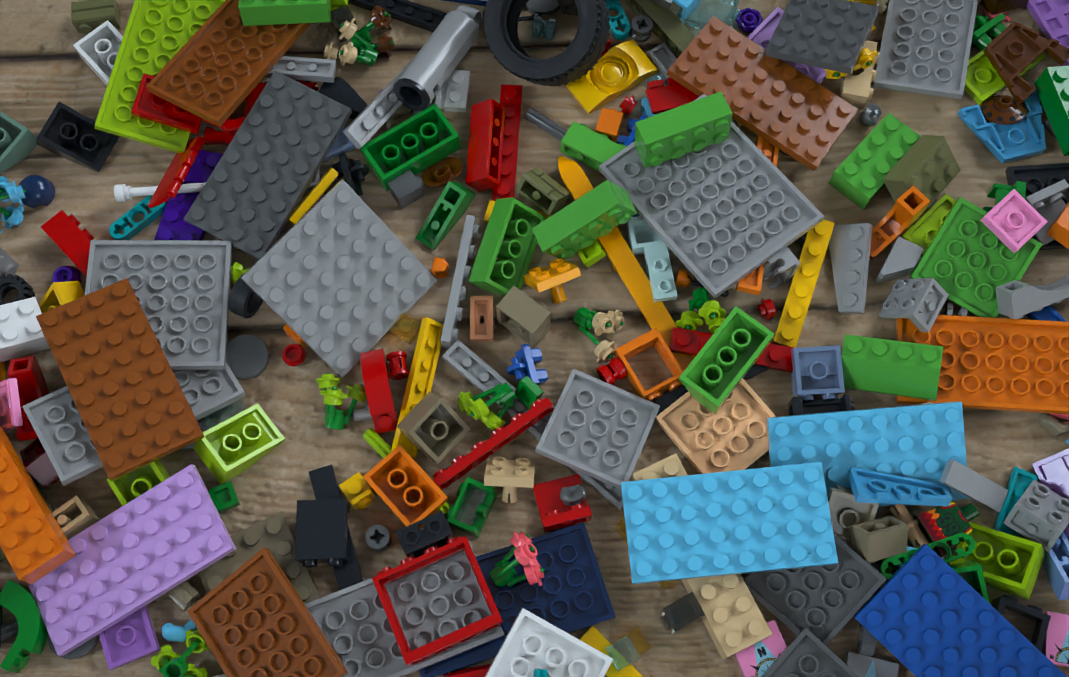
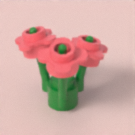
[490,531,544,588]

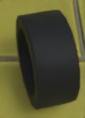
[228,273,263,318]

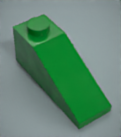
[416,181,476,250]

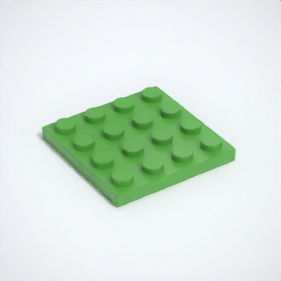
[910,197,1042,318]

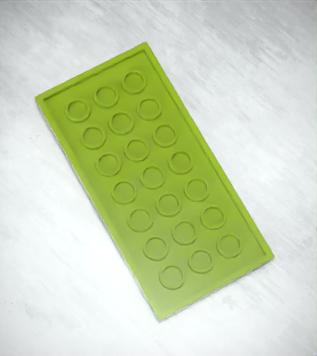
[95,0,226,153]

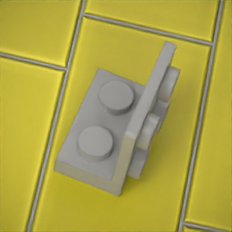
[1025,179,1069,246]
[878,278,948,332]
[1004,480,1069,552]

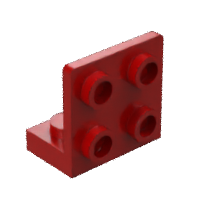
[533,474,592,533]

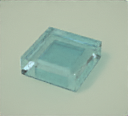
[605,635,641,671]

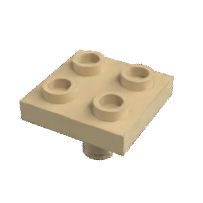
[484,457,535,503]

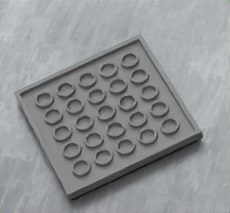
[241,179,437,378]
[85,240,232,370]

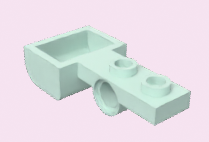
[626,216,677,303]

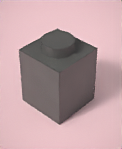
[388,170,424,209]

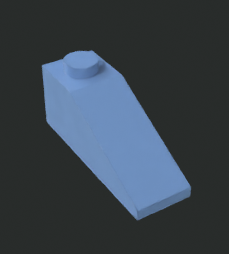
[1043,532,1069,601]

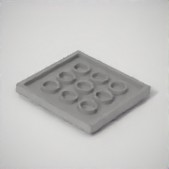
[535,368,660,490]

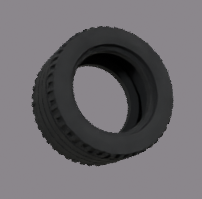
[483,0,610,87]

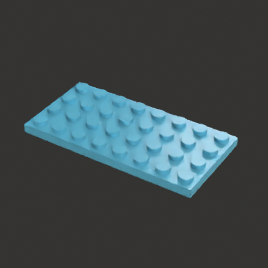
[766,401,969,507]
[621,462,838,584]

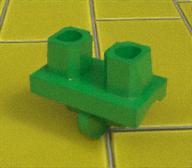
[971,13,1006,51]

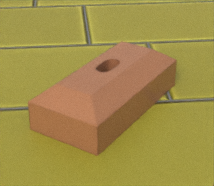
[470,296,494,342]

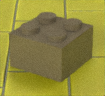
[496,286,551,348]
[397,392,470,464]

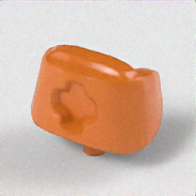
[430,257,450,279]

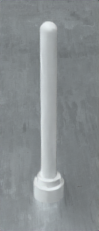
[114,182,206,202]

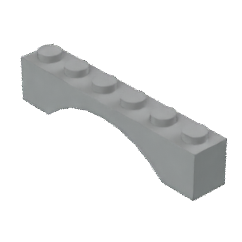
[995,274,1069,319]

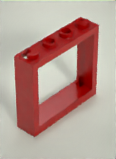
[372,536,504,667]

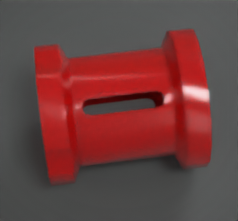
[386,351,410,380]

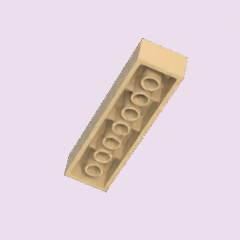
[630,453,772,660]

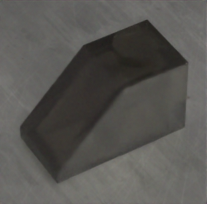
[660,592,704,635]

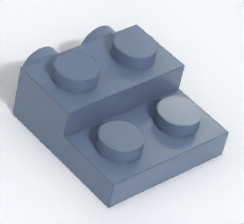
[791,345,845,401]

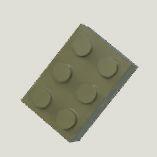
[882,135,961,215]

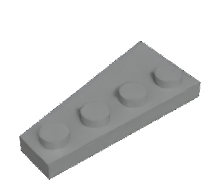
[829,223,873,314]

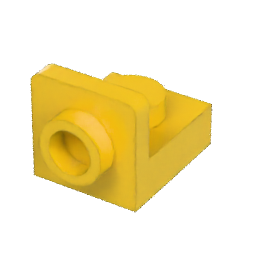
[339,472,376,511]

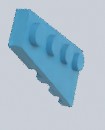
[847,467,952,506]

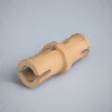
[889,504,930,548]

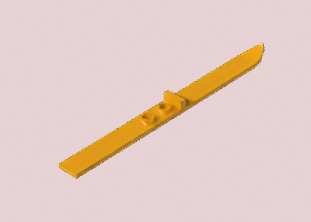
[558,156,695,372]

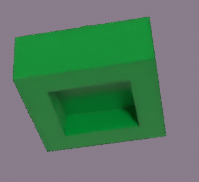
[515,376,543,409]
[208,481,240,513]

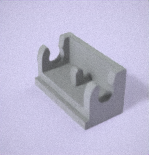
[762,247,800,289]

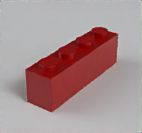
[465,98,505,192]
[41,210,94,277]

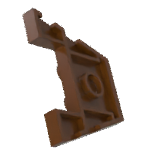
[983,21,1069,105]

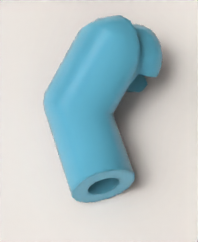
[161,619,198,642]

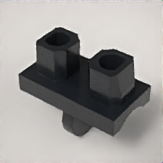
[331,153,369,196]

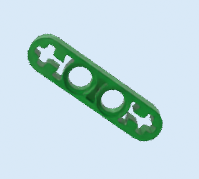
[879,533,975,581]

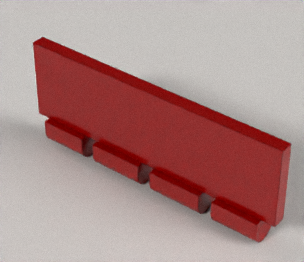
[645,78,699,114]
[147,136,205,208]

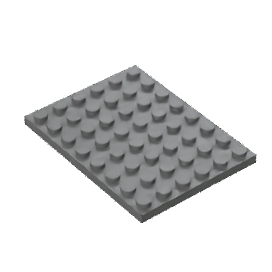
[599,94,824,299]

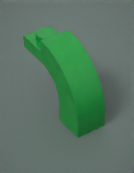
[0,579,48,673]

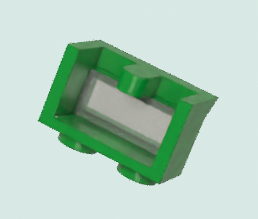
[447,477,498,538]

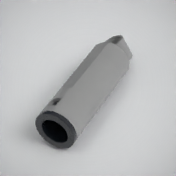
[394,4,482,111]

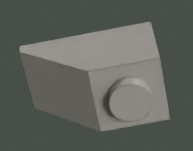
[874,236,924,284]

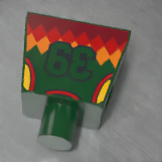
[913,501,980,558]

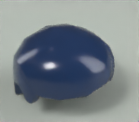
[18,175,55,209]

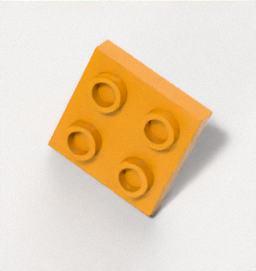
[523,258,581,304]

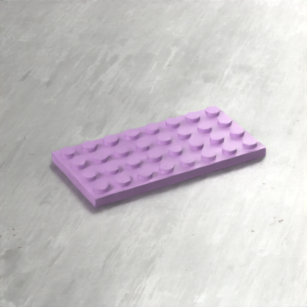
[28,464,236,656]

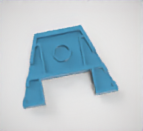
[957,90,1046,164]

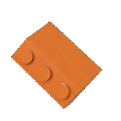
[363,445,448,530]

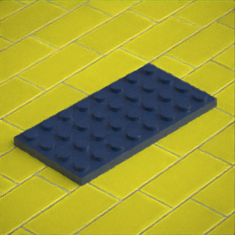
[419,522,616,677]

